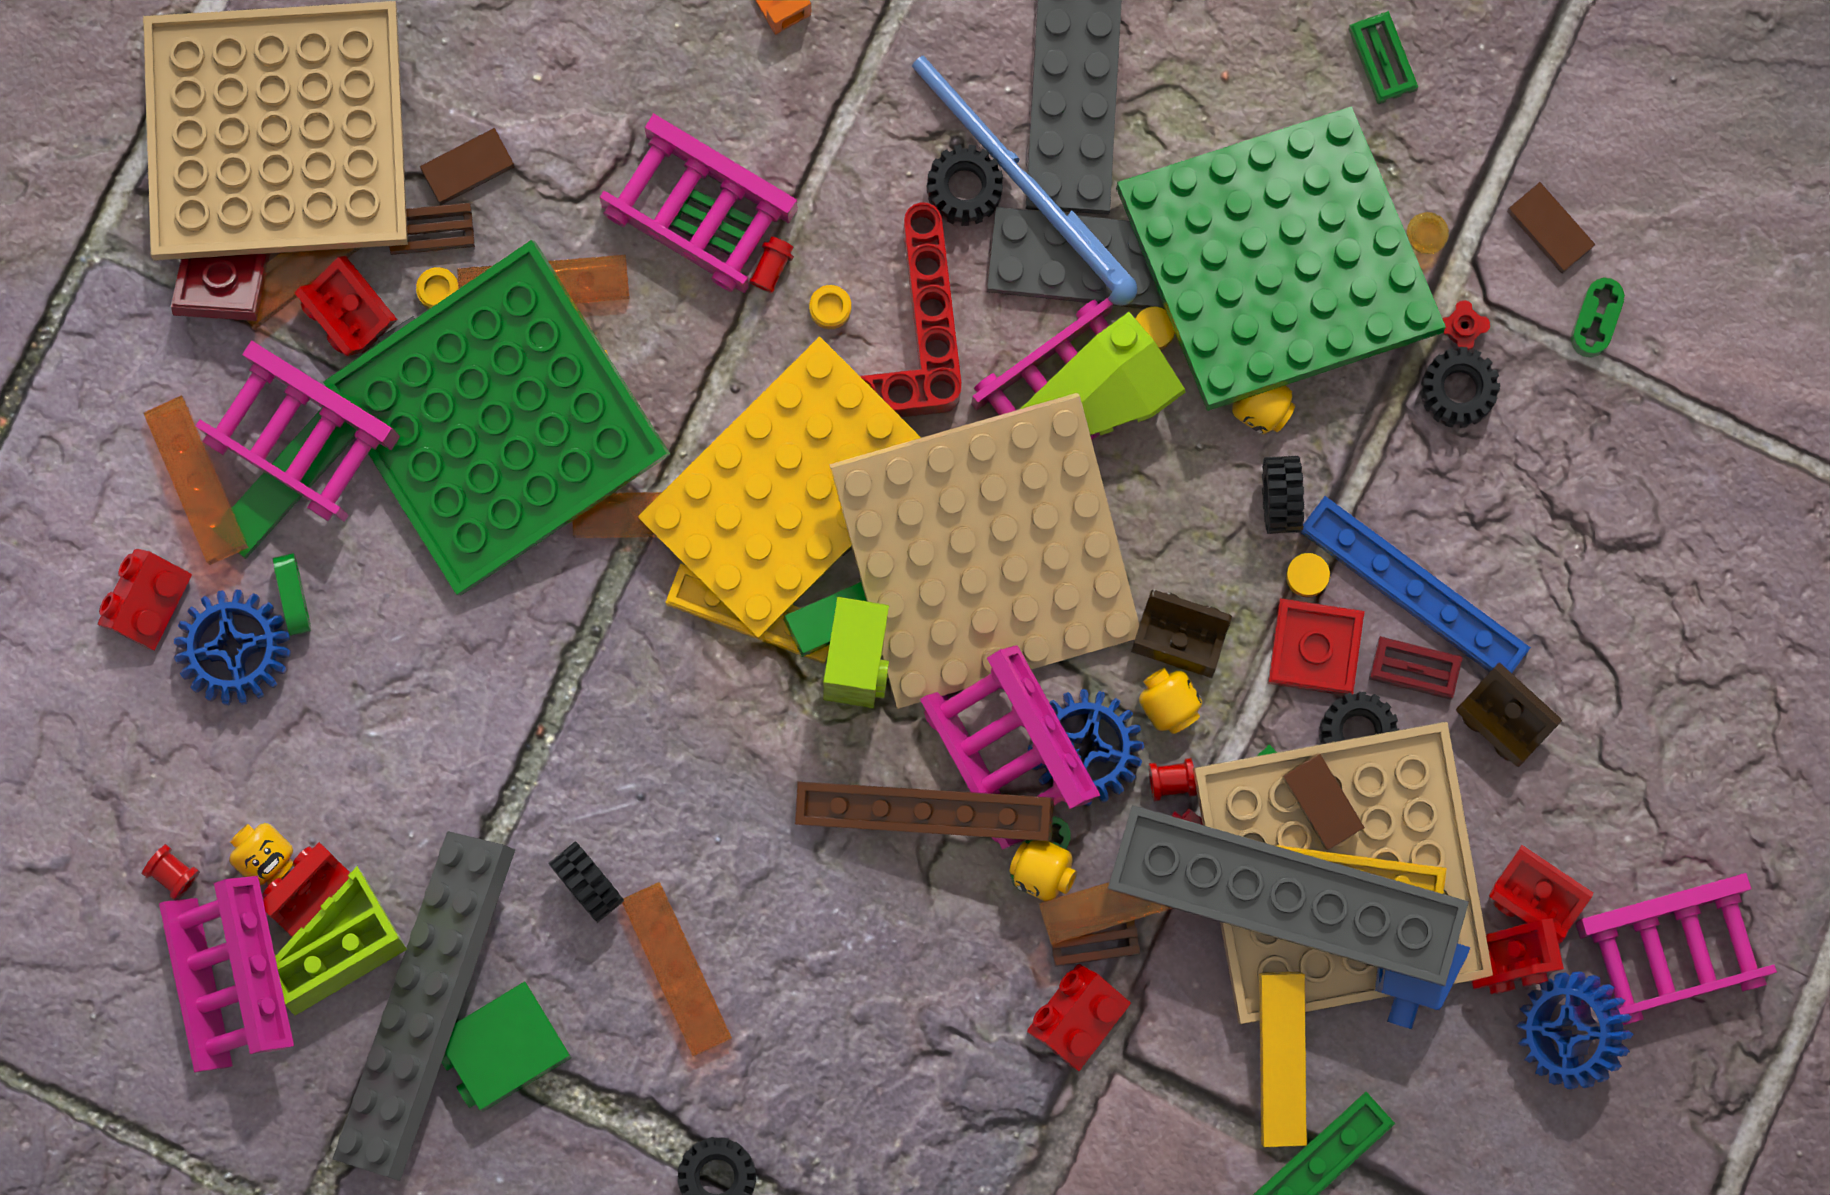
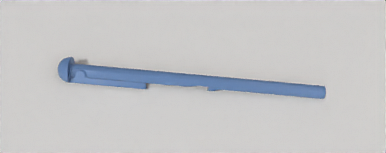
[912,56,1137,306]

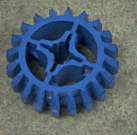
[174,589,291,706]
[1028,689,1144,806]
[1516,971,1634,1089]

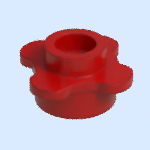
[1443,300,1490,350]

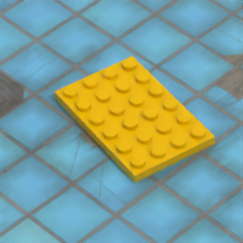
[638,336,921,638]

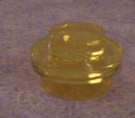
[1406,212,1449,255]

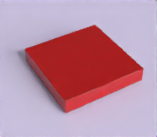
[1267,598,1365,695]

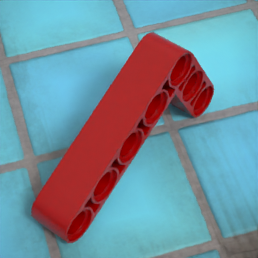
[860,202,962,417]

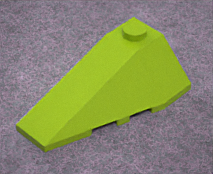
[1020,312,1186,436]

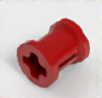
[1148,758,1197,802]
[141,844,200,900]

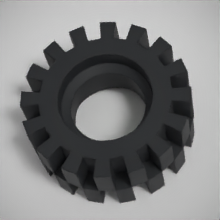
[927,145,1003,226]
[1420,347,1500,428]
[1262,456,1304,534]
[1319,691,1399,744]
[548,841,624,923]
[677,1137,756,1195]

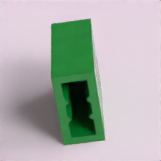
[442,981,572,1112]

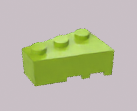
[823,597,889,708]
[275,866,407,1016]

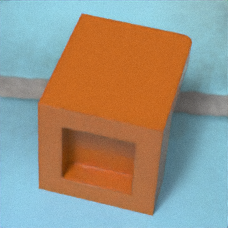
[755,0,811,35]

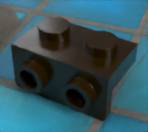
[1131,590,1232,678]
[1456,662,1562,767]

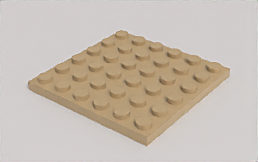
[143,1,408,260]
[829,393,1139,709]
[1193,722,1493,1024]

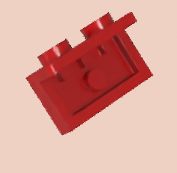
[294,255,398,356]
[98,549,192,651]
[262,842,351,937]
[1489,845,1593,944]
[1472,918,1564,995]
[1027,964,1131,1071]

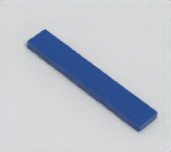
[1300,496,1531,673]

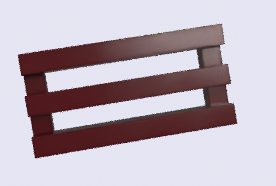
[1369,636,1463,700]

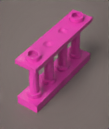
[599,113,798,294]
[971,297,1113,440]
[195,340,400,522]
[920,645,1100,850]
[1575,873,1777,1026]
[159,876,294,1073]

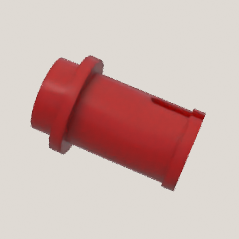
[749,236,794,294]

